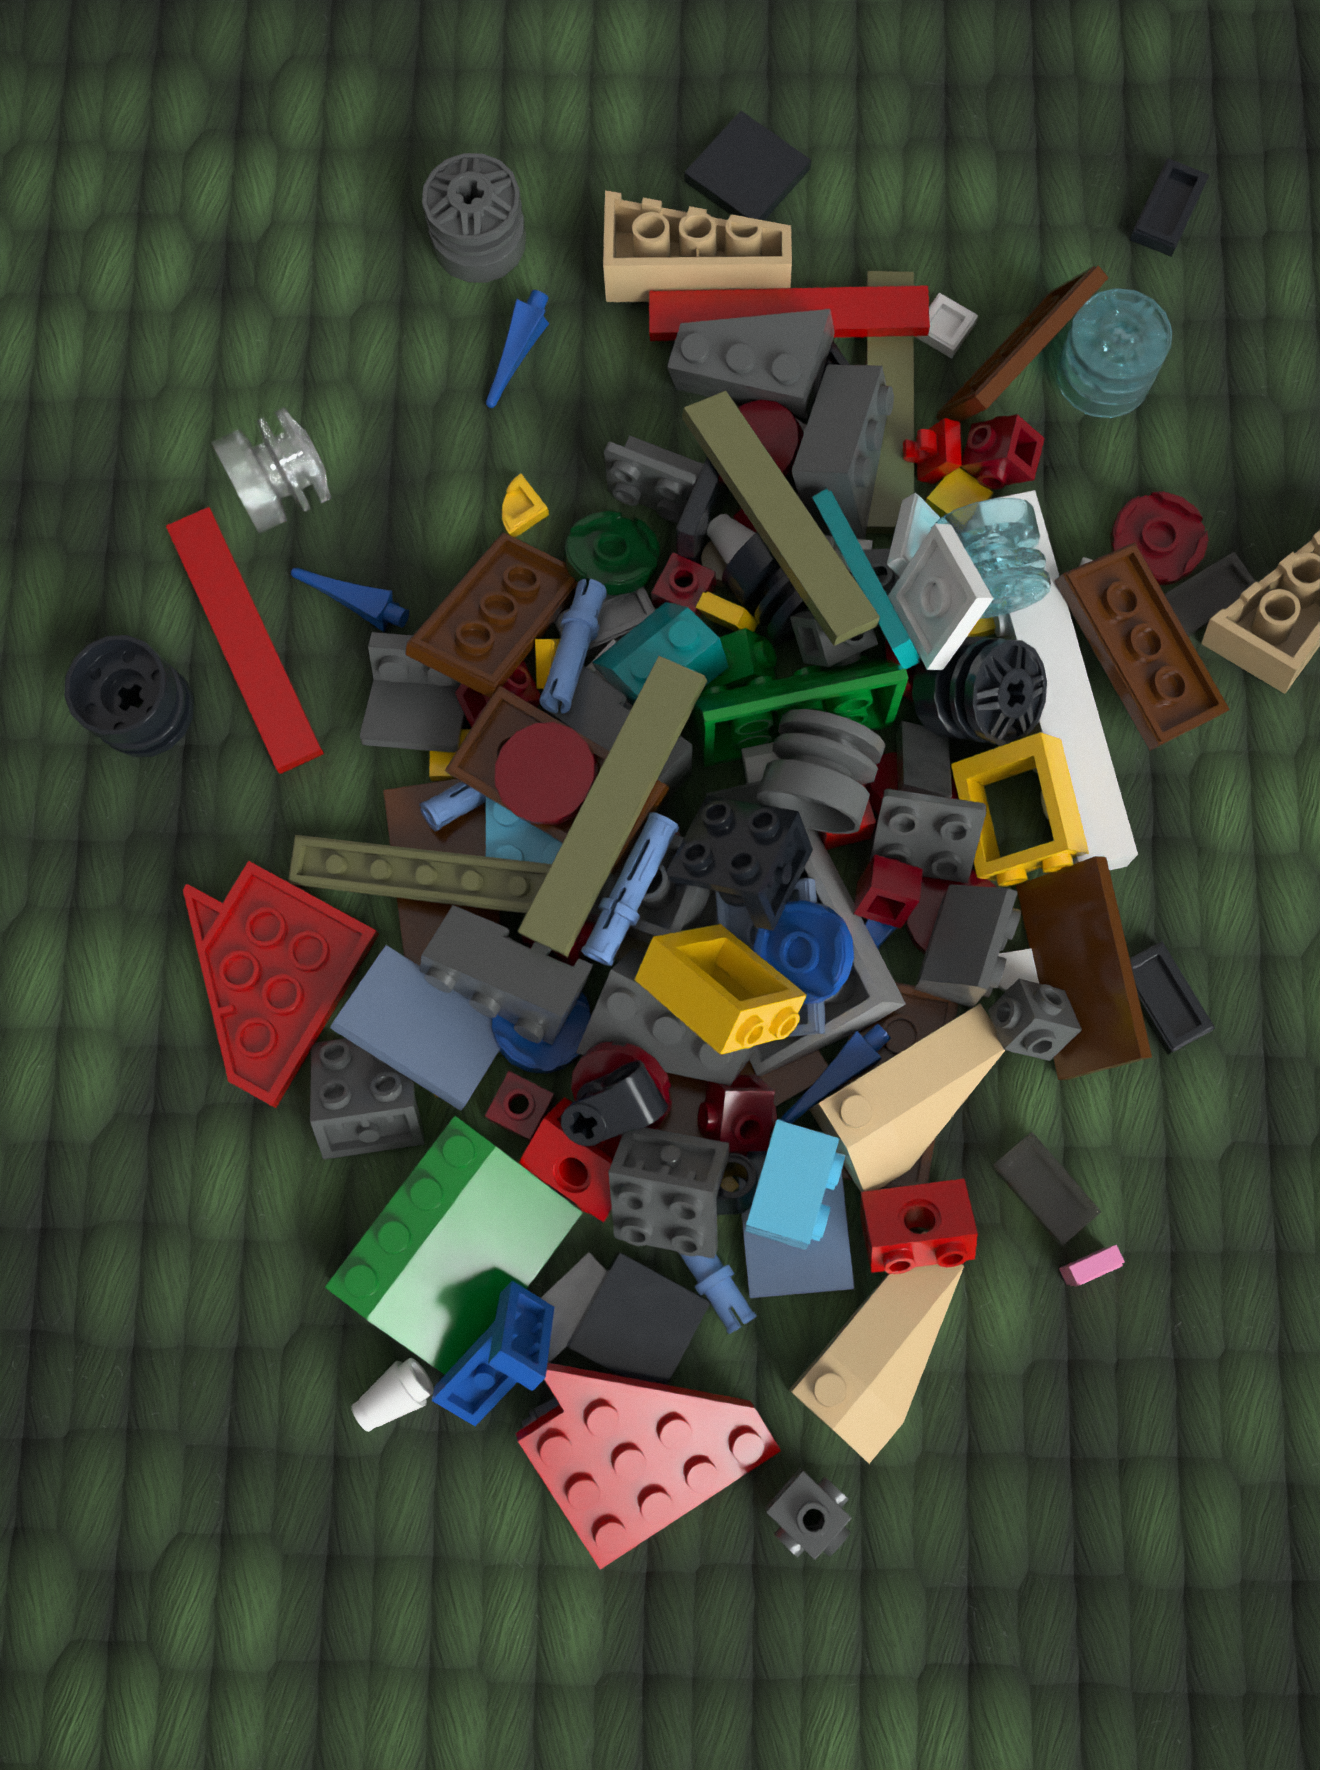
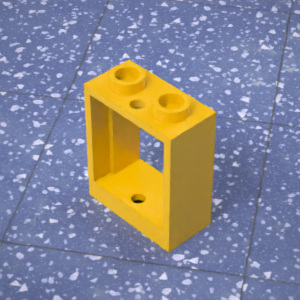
[951,732,1089,887]
[634,924,807,1055]

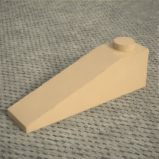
[809,1003,1005,1192]
[789,1231,964,1464]

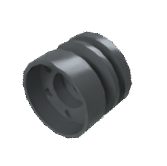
[422,153,526,283]
[756,709,885,834]

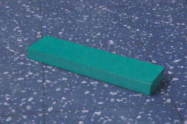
[812,489,920,669]

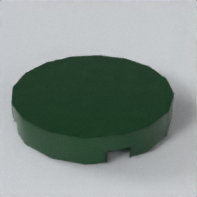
[564,511,660,596]

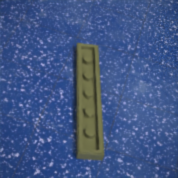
[866,271,914,534]
[682,391,880,646]
[518,656,707,957]
[288,835,552,914]

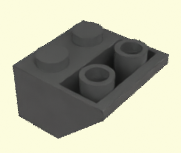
[914,885,1021,1008]

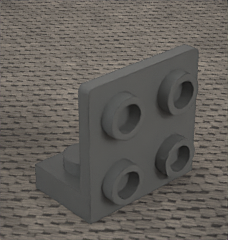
[604,436,704,523]
[360,632,465,753]
[869,789,986,883]
[310,1038,425,1160]
[609,1127,729,1258]

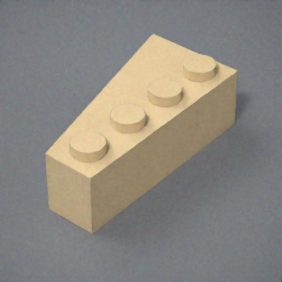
[603,190,792,302]
[1201,530,1320,694]

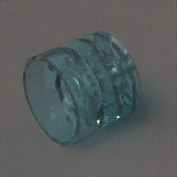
[1056,288,1172,418]
[931,498,1051,619]

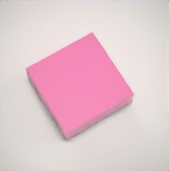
[1059,1245,1125,1286]

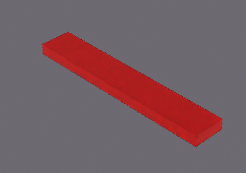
[649,286,930,341]
[166,507,324,774]

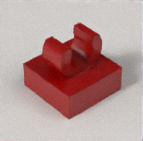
[903,418,962,484]

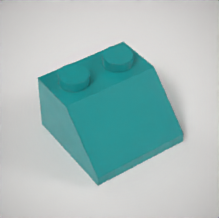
[592,602,729,706]

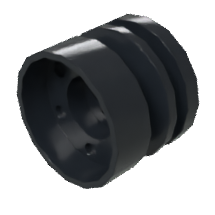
[722,532,852,644]
[64,635,194,757]
[912,636,1047,745]

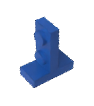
[432,1281,555,1426]

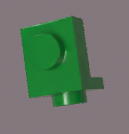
[703,628,777,690]

